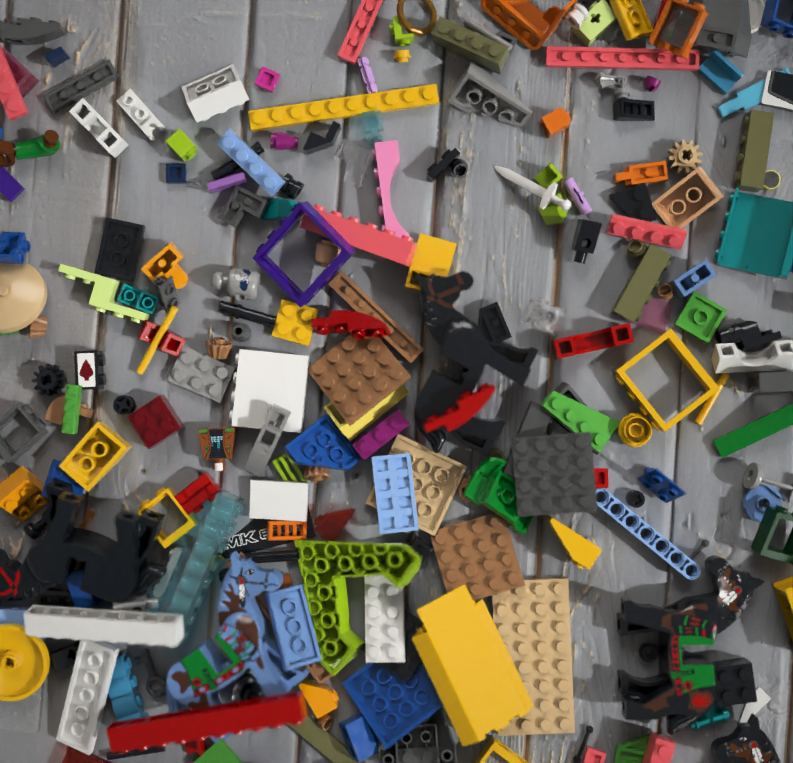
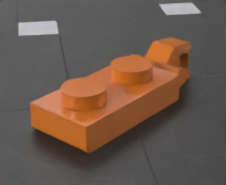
[613,161,669,186]

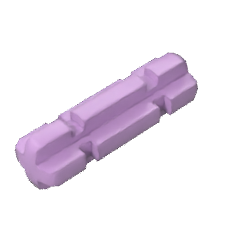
[357,56,378,94]

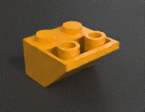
[0,466,48,522]

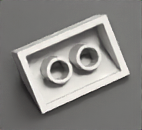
[182,64,249,123]

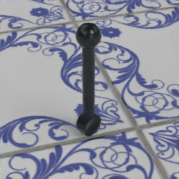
[573,726,593,763]

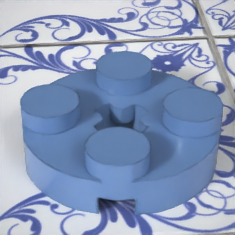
[741,484,783,523]

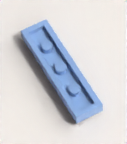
[216,129,286,196]

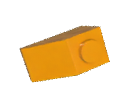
[298,679,339,719]

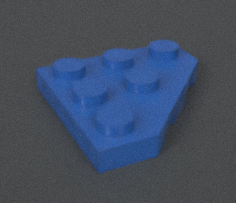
[283,414,362,471]

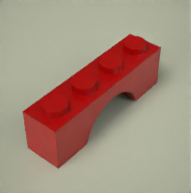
[551,323,634,360]

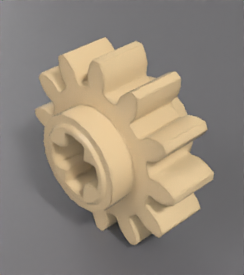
[667,139,702,175]

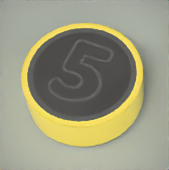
[763,170,781,190]

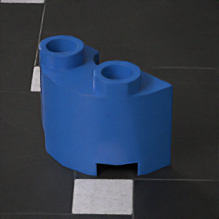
[0,232,30,264]

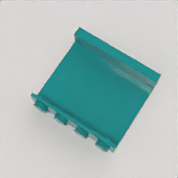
[714,187,793,280]

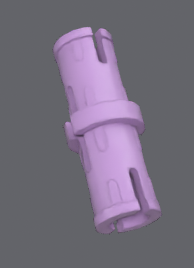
[562,177,592,216]

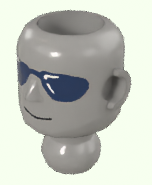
[212,268,260,302]

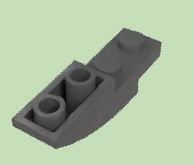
[0,17,66,45]

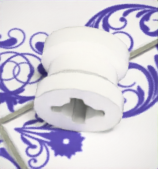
[564,3,589,29]

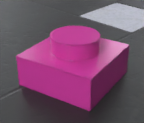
[254,66,281,94]

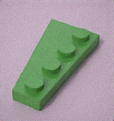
[540,390,620,453]

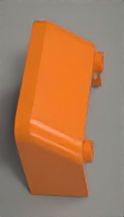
[481,0,577,50]

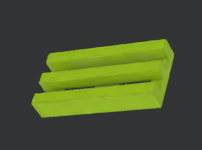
[272,453,309,484]

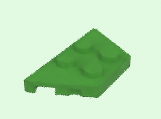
[613,734,650,763]

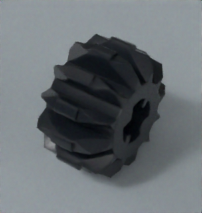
[32,364,67,396]

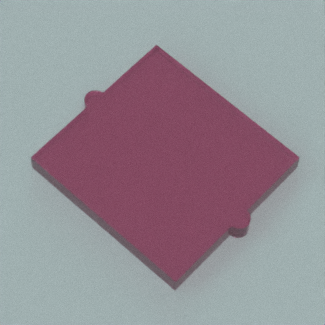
[632,297,673,333]

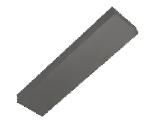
[43,60,120,114]

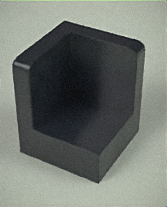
[409,536,433,563]

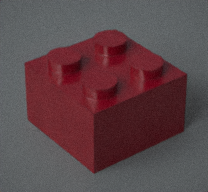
[127,395,185,449]

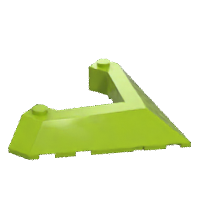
[294,540,421,676]

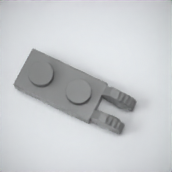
[152,545,186,598]

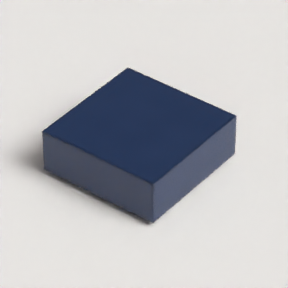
[45,47,70,68]
[166,163,187,184]

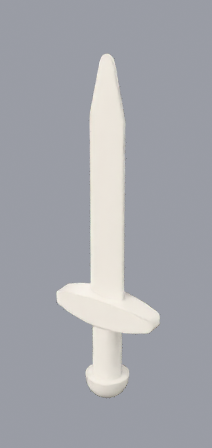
[494,166,571,211]

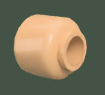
[315,239,341,268]

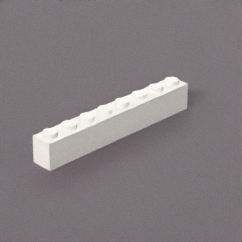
[24,605,184,647]

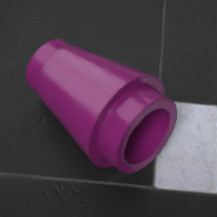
[270,131,298,150]

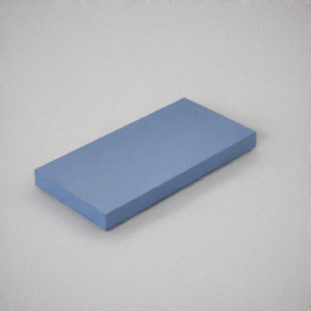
[265,584,322,671]

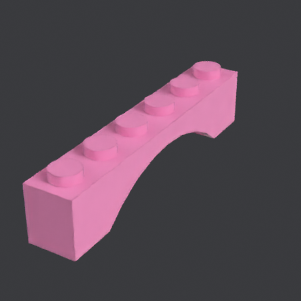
[371,140,410,238]

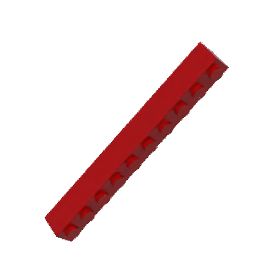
[106,691,308,754]

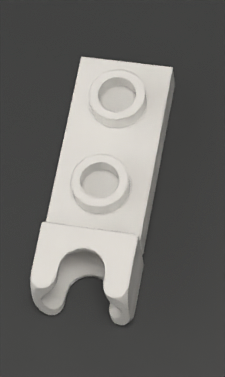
[116,89,166,141]

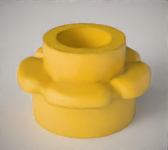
[393,50,412,63]

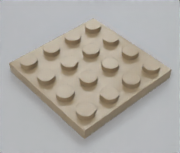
[365,433,468,536]

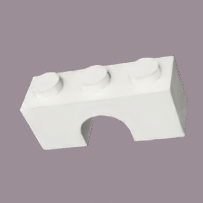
[69,98,128,158]

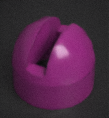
[644,76,661,92]

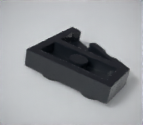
[609,183,657,222]
[478,302,512,342]

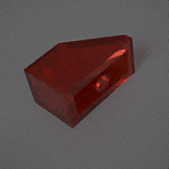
[314,507,356,541]

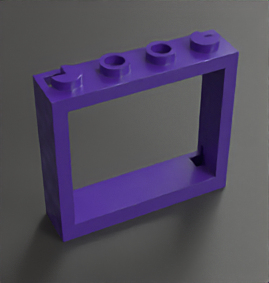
[253,201,356,307]

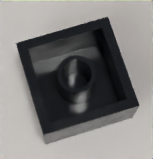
[711,657,757,707]

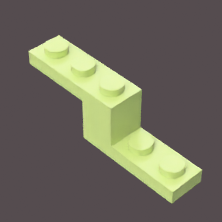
[58,264,150,324]

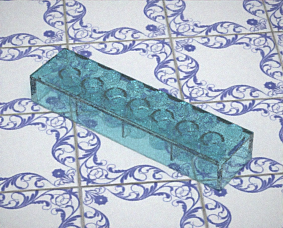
[165,490,245,648]

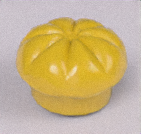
[618,413,652,447]

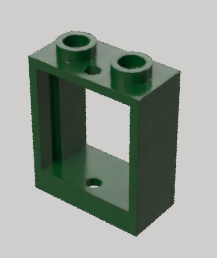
[750,505,793,564]

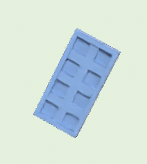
[371,452,419,534]

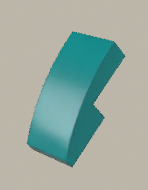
[117,283,159,315]

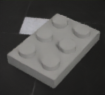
[168,346,236,403]

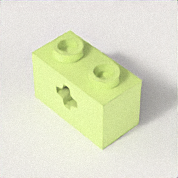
[572,0,617,47]

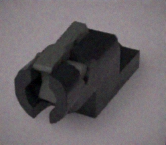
[715,318,782,350]

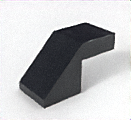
[303,121,341,155]

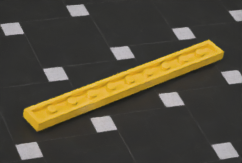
[248,84,439,131]

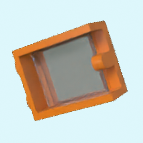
[648,0,709,60]

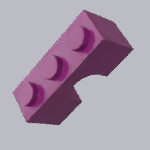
[352,409,410,460]

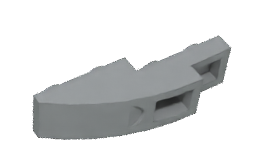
[244,404,291,477]

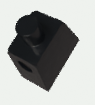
[571,219,602,264]

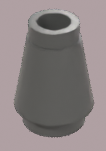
[232,323,251,342]

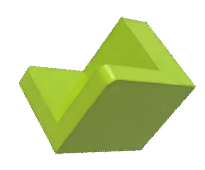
[533,162,563,189]
[538,193,568,225]

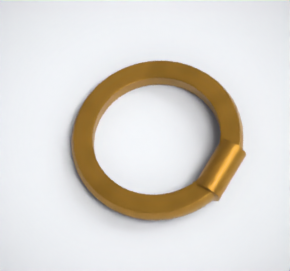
[397,0,437,37]

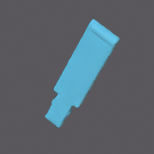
[717,68,791,118]

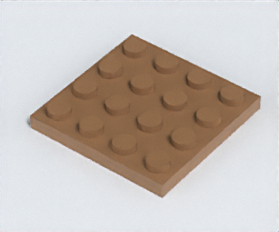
[307,334,411,426]
[430,513,525,600]

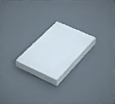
[249,479,309,522]

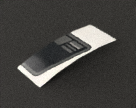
[761,70,793,110]

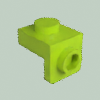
[389,16,414,47]

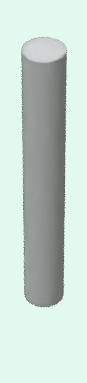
[463,17,513,51]

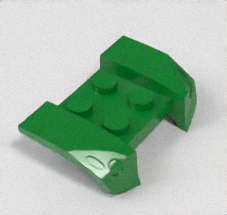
[463,457,533,536]

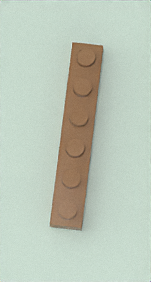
[328,271,424,364]

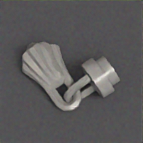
[594,72,630,100]

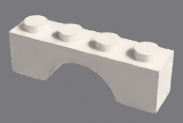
[711,340,793,373]

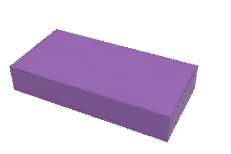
[207,172,248,194]

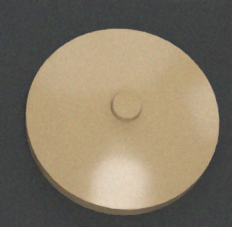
[0,263,47,333]

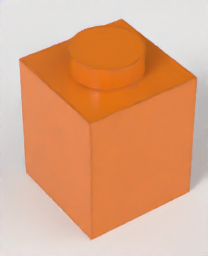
[539,106,571,139]

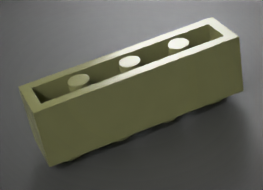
[431,17,509,73]
[733,110,774,193]
[610,244,671,323]

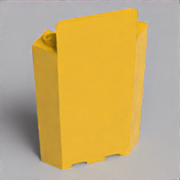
[411,584,533,746]

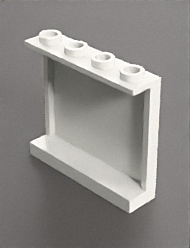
[229,349,310,433]

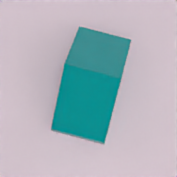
[261,198,300,222]

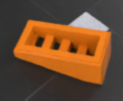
[267,520,307,541]

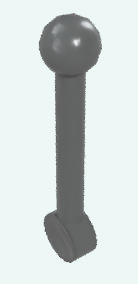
[689,539,709,560]

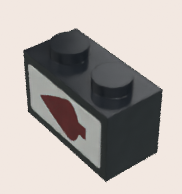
[74,350,106,390]

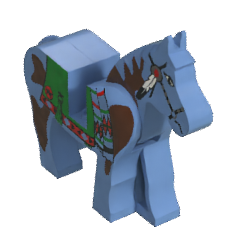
[166,551,310,743]

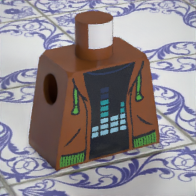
[198,427,238,471]

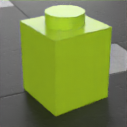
[166,128,199,162]

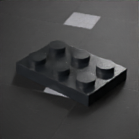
[94,217,146,282]

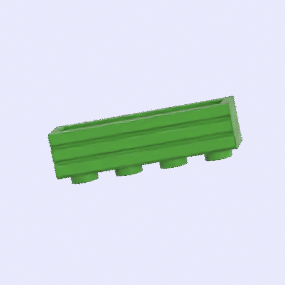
[62,384,82,434]

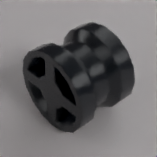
[113,395,136,415]

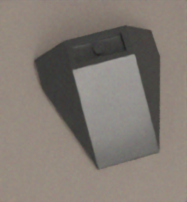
[672,0,752,58]
[378,709,457,763]

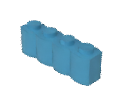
[108,653,149,721]

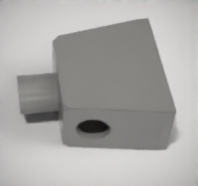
[113,590,159,612]

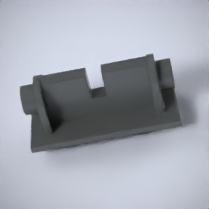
[153,276,180,315]

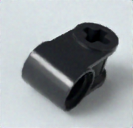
[49,641,80,673]

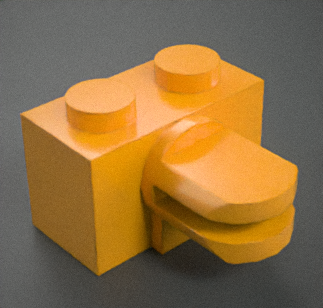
[141,241,188,289]

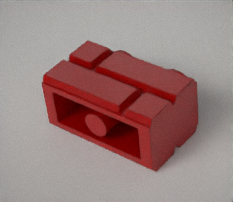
[174,472,221,515]

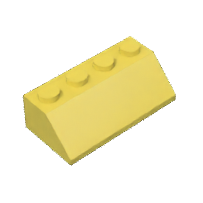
[324,385,410,441]

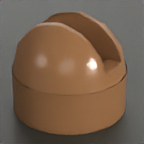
[658,283,674,300]
[317,714,334,731]

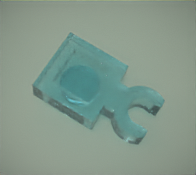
[362,110,383,146]

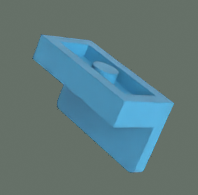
[698,49,744,95]

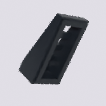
[613,98,655,121]

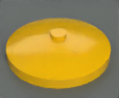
[0,623,50,701]

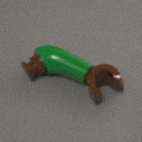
[0,130,60,167]

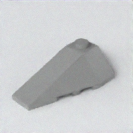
[448,62,532,127]

